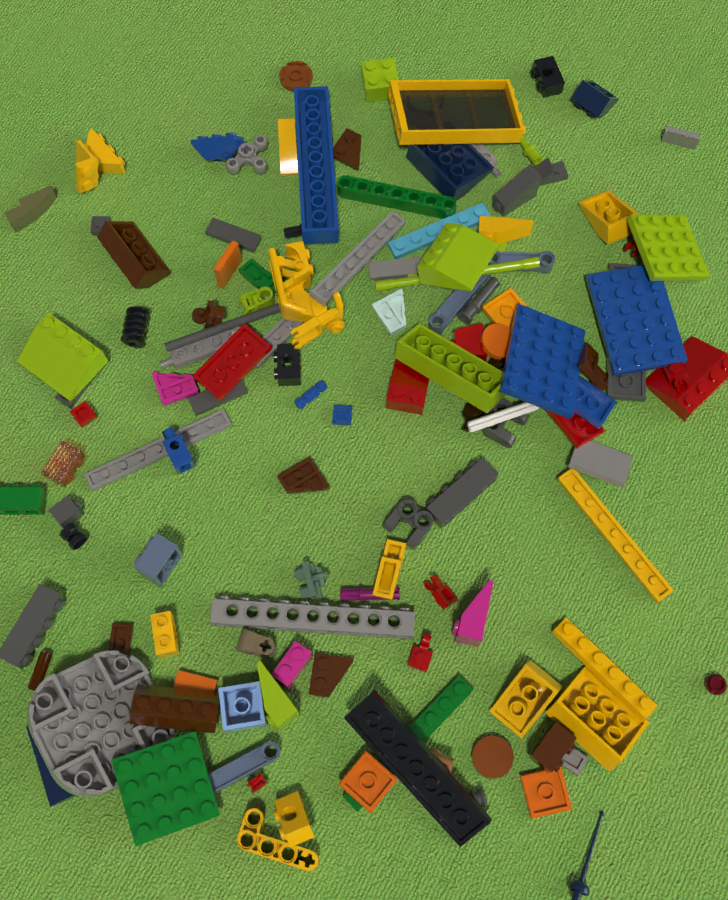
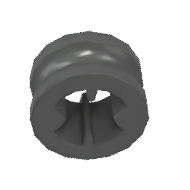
[470,787,488,807]

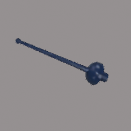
[568,811,604,900]

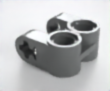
[482,399,530,448]
[383,499,433,550]

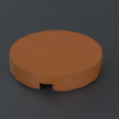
[279,61,313,92]
[471,735,514,779]

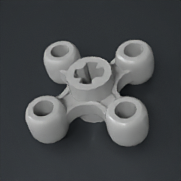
[226,135,268,174]

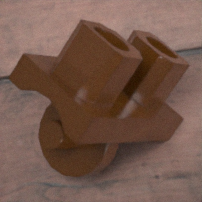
[192,300,224,329]

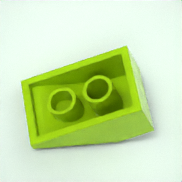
[257,661,300,731]

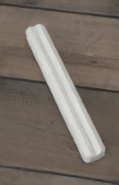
[467,402,539,432]

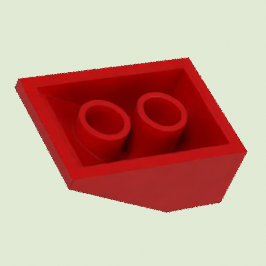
[386,359,429,415]

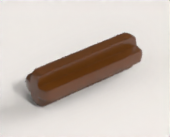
[27,651,52,691]

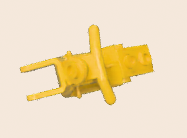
[268,241,345,349]

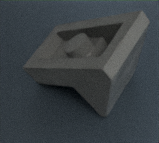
[534,158,568,186]

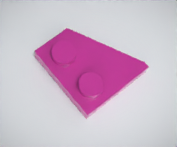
[151,372,199,406]

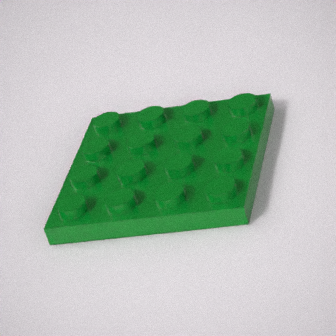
[111,731,220,847]

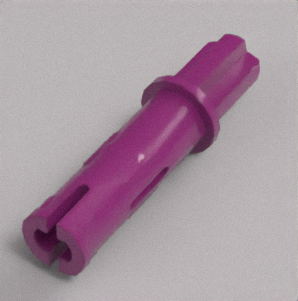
[340,586,400,602]

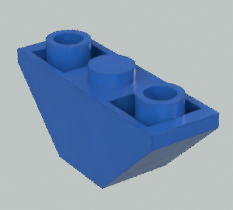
[191,133,244,162]

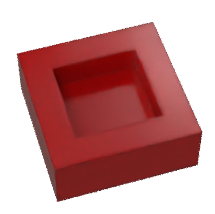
[70,401,97,428]

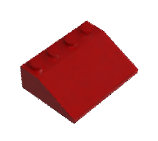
[646,336,728,422]

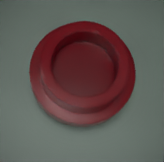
[705,674,727,695]

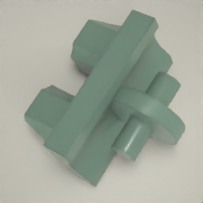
[294,561,329,599]

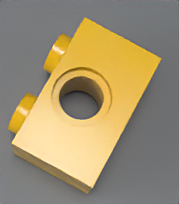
[150,611,180,659]
[273,791,314,847]

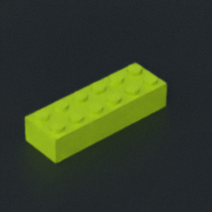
[395,323,506,413]

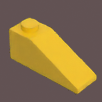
[477,216,533,244]

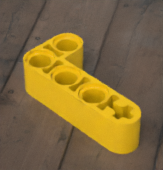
[237,808,319,871]

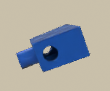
[162,427,195,475]

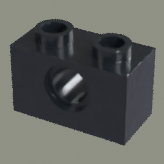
[531,56,565,98]
[273,344,301,386]

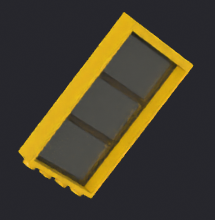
[387,79,525,145]

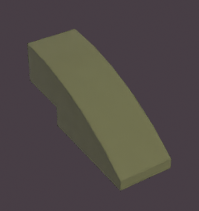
[5,185,57,233]

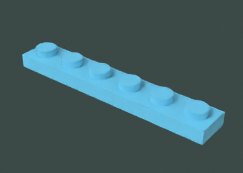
[388,203,491,259]

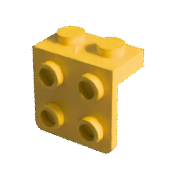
[75,140,99,194]

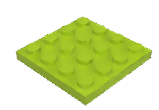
[626,214,710,281]

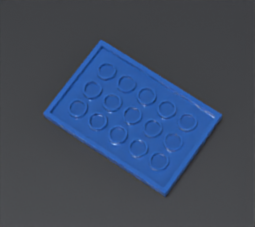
[586,265,688,376]
[499,303,585,419]

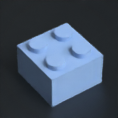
[218,681,267,733]

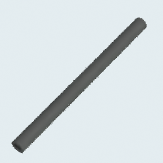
[164,303,280,352]

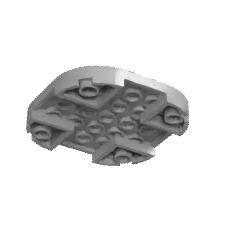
[27,651,174,797]

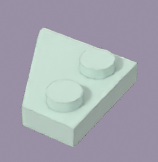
[372,288,406,336]

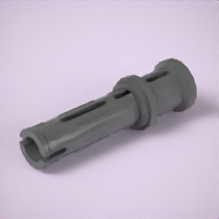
[457,277,500,325]

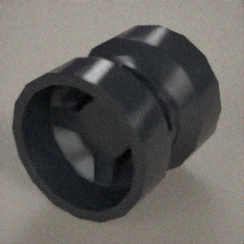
[60,523,88,550]

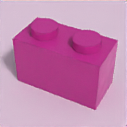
[271,641,313,690]

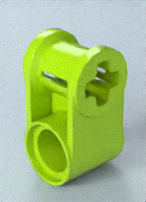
[238,287,275,315]

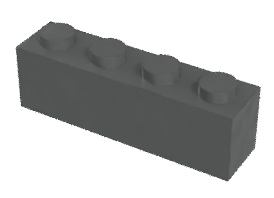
[426,458,499,529]
[0,584,65,670]

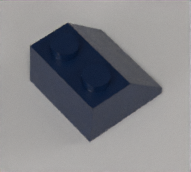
[571,80,619,118]

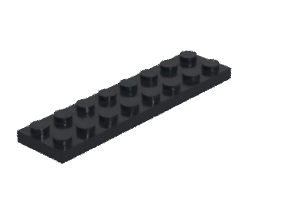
[344,689,492,847]

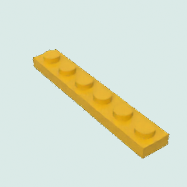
[551,618,658,721]

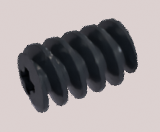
[121,306,150,348]

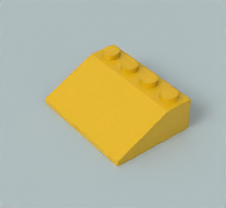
[545,666,650,772]

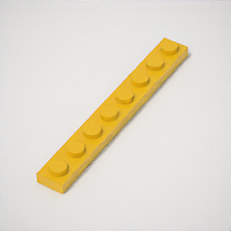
[557,469,674,604]

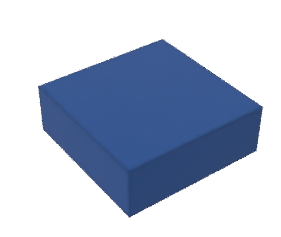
[332,405,353,426]

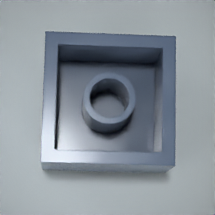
[133,533,183,588]

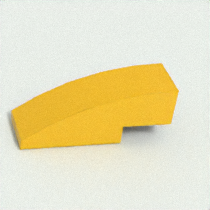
[278,118,298,176]
[372,539,407,600]

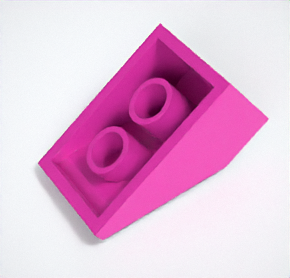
[452,580,494,647]

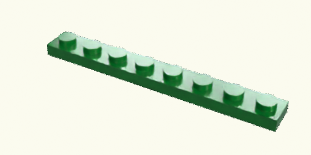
[343,675,474,812]

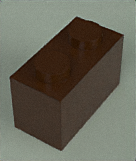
[529,722,576,774]

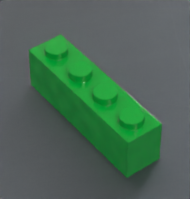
[0,484,46,515]

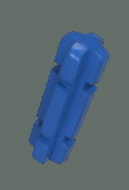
[294,380,327,409]

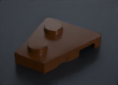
[309,653,354,698]

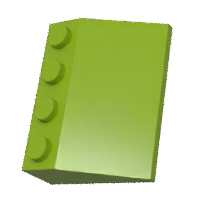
[417,223,499,292]
[17,313,108,402]

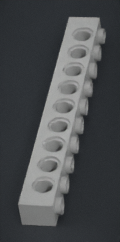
[210,596,415,640]

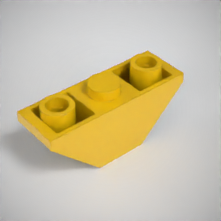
[86,128,126,174]

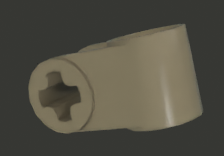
[235,630,277,659]

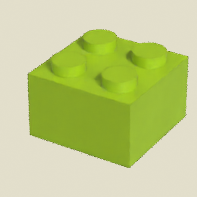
[361,58,399,103]

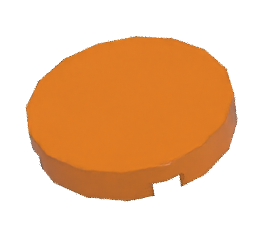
[480,323,511,360]

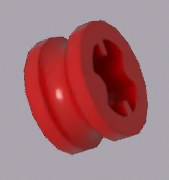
[246,773,268,794]

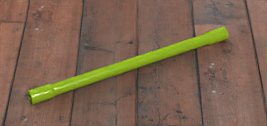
[375,256,540,292]

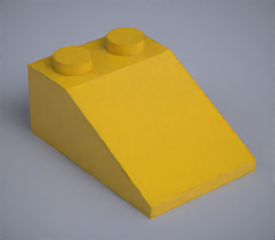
[579,190,639,244]
[489,660,563,739]

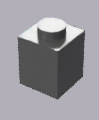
[48,495,83,528]

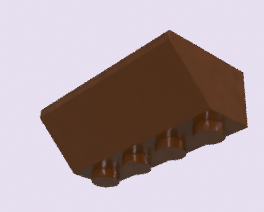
[97,221,171,289]
[130,684,220,733]

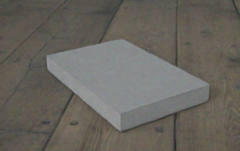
[568,441,633,488]

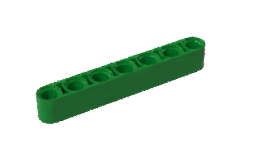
[337,175,457,219]

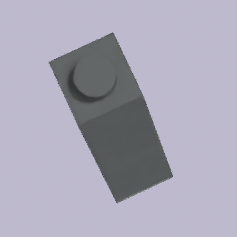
[492,164,542,217]

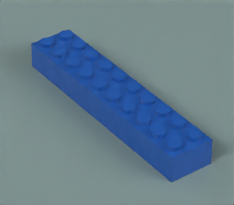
[294,86,339,244]

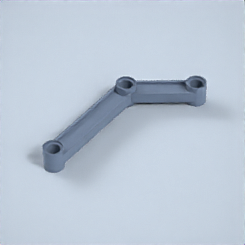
[429,251,555,335]
[208,741,281,794]

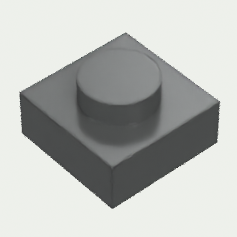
[90,216,111,235]

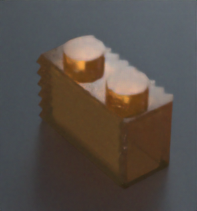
[41,441,85,488]

